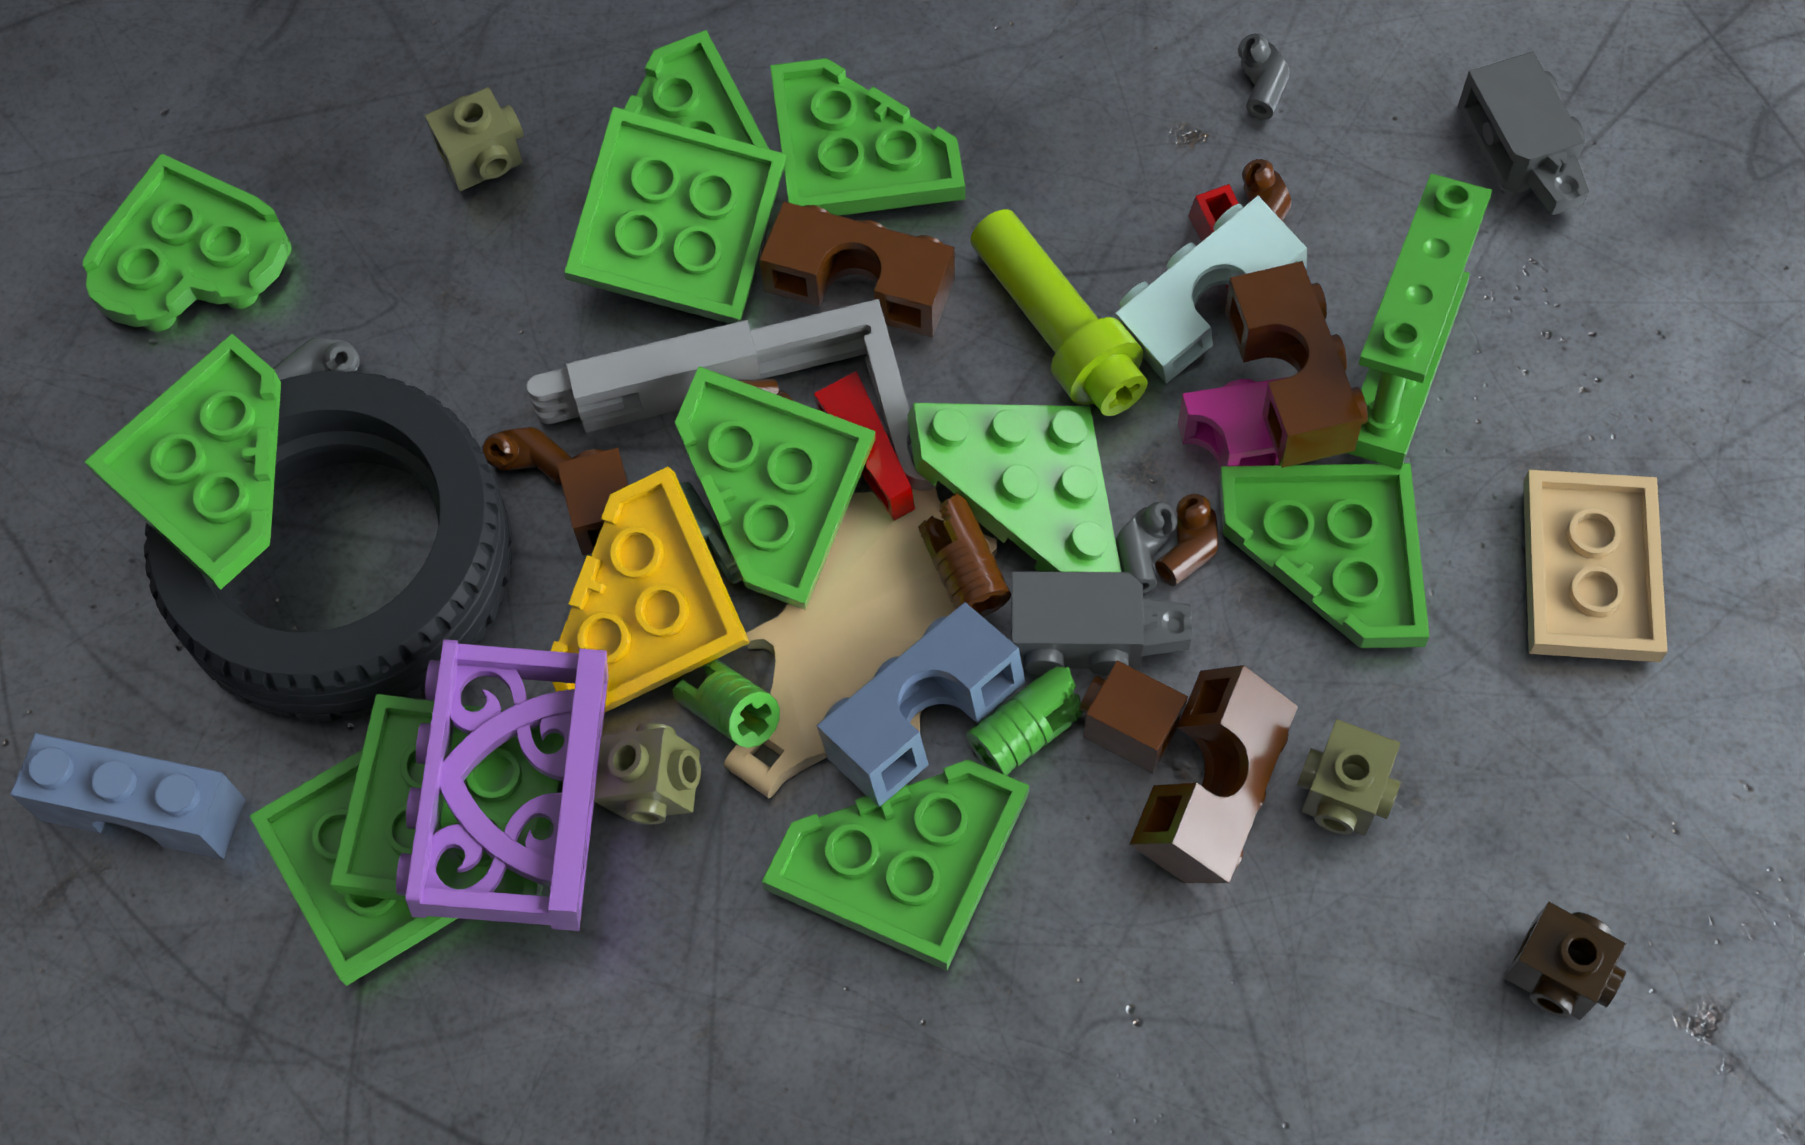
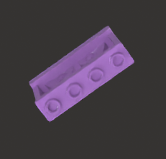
[396,639,609,931]

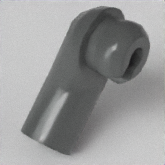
[1238,33,1290,119]

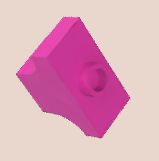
[1178,377,1288,469]

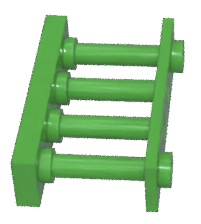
[1348,173,1492,469]

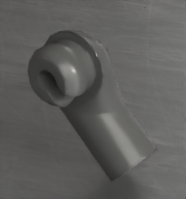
[273,338,360,380]
[1116,502,1177,593]

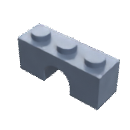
[816,602,1025,807]
[10,733,246,860]

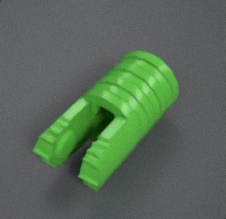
[672,659,780,748]
[966,666,1083,775]

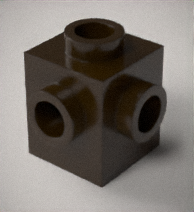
[1504,901,1627,1020]

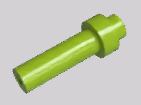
[970,209,1148,416]

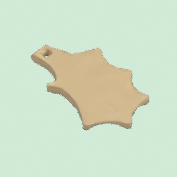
[724,487,997,798]

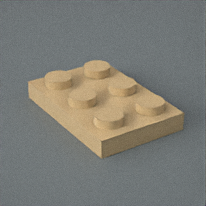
[1523,470,1667,662]

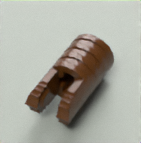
[918,492,1011,617]

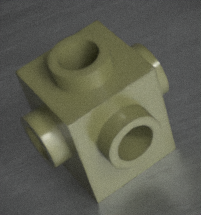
[424,87,524,191]
[1297,719,1401,836]
[594,723,701,825]

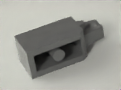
[1458,51,1589,215]
[1011,572,1192,676]

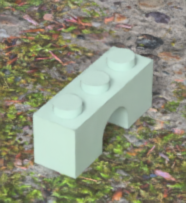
[1115,196,1307,384]

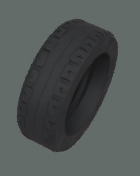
[144,371,512,721]

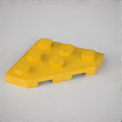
[550,466,750,713]

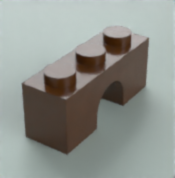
[759,201,955,338]
[1225,261,1368,468]
[1129,665,1298,883]

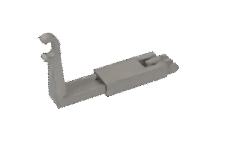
[527,299,942,490]

